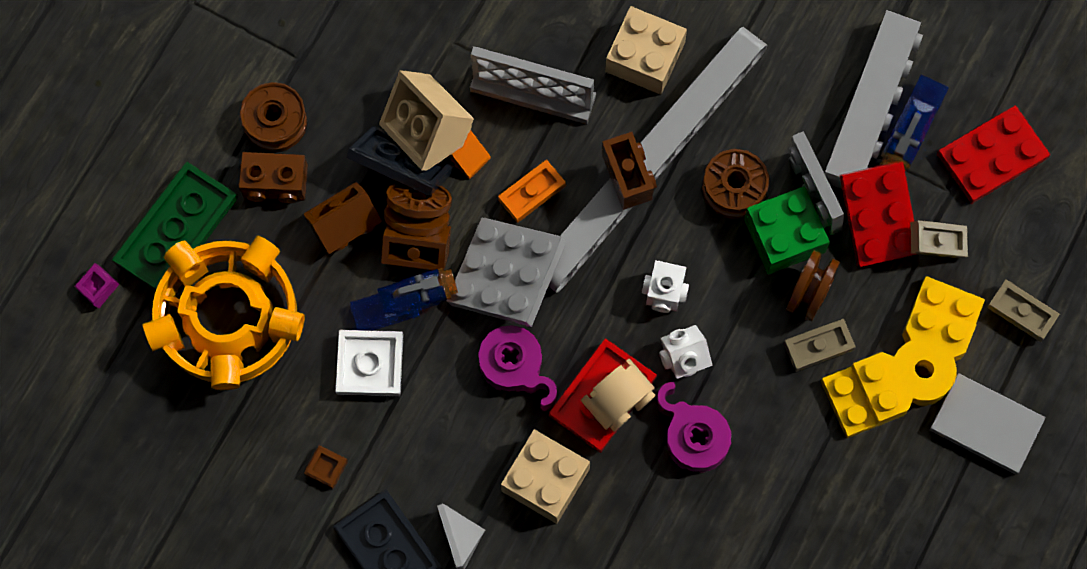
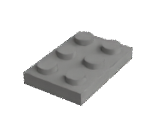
[789,131,844,235]

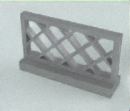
[470,46,596,124]

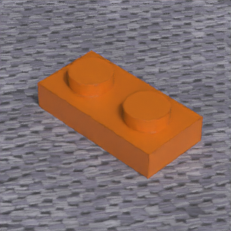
[498,159,566,223]

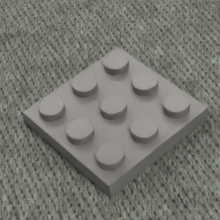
[447,217,566,327]

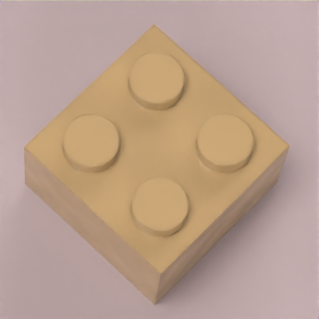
[605,6,687,95]
[501,429,590,524]

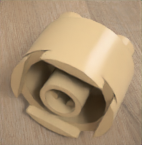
[580,358,656,432]

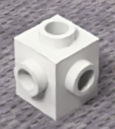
[642,260,689,313]
[659,325,713,379]

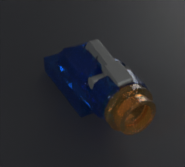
[880,75,949,171]
[350,268,458,331]

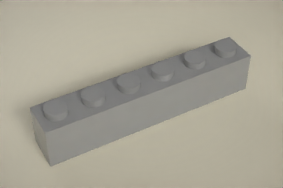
[825,10,923,189]

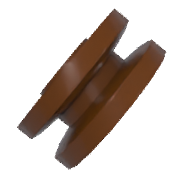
[240,82,307,152]
[702,149,769,219]
[384,182,452,236]
[786,250,840,322]

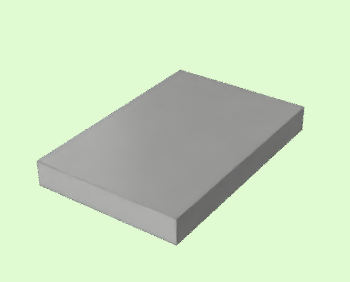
[930,373,1046,475]

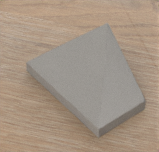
[437,504,485,569]

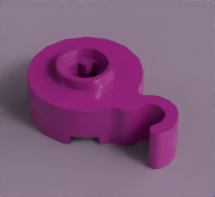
[478,325,557,411]
[657,382,731,473]

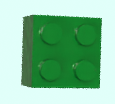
[744,186,830,274]

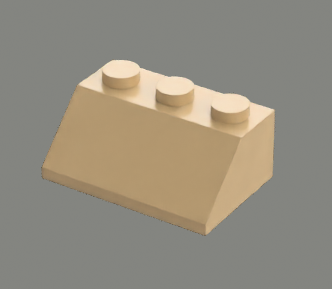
[379,70,474,171]

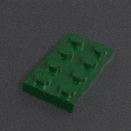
[112,162,238,291]

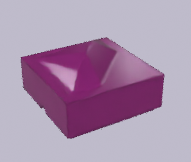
[74,263,119,308]

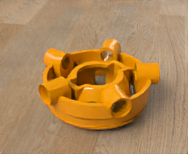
[142,236,305,390]

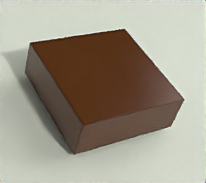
[304,445,348,489]

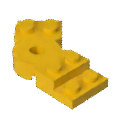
[821,276,985,439]

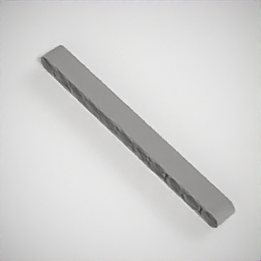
[548,27,767,293]

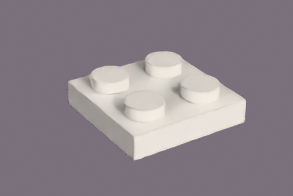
[336,330,403,396]

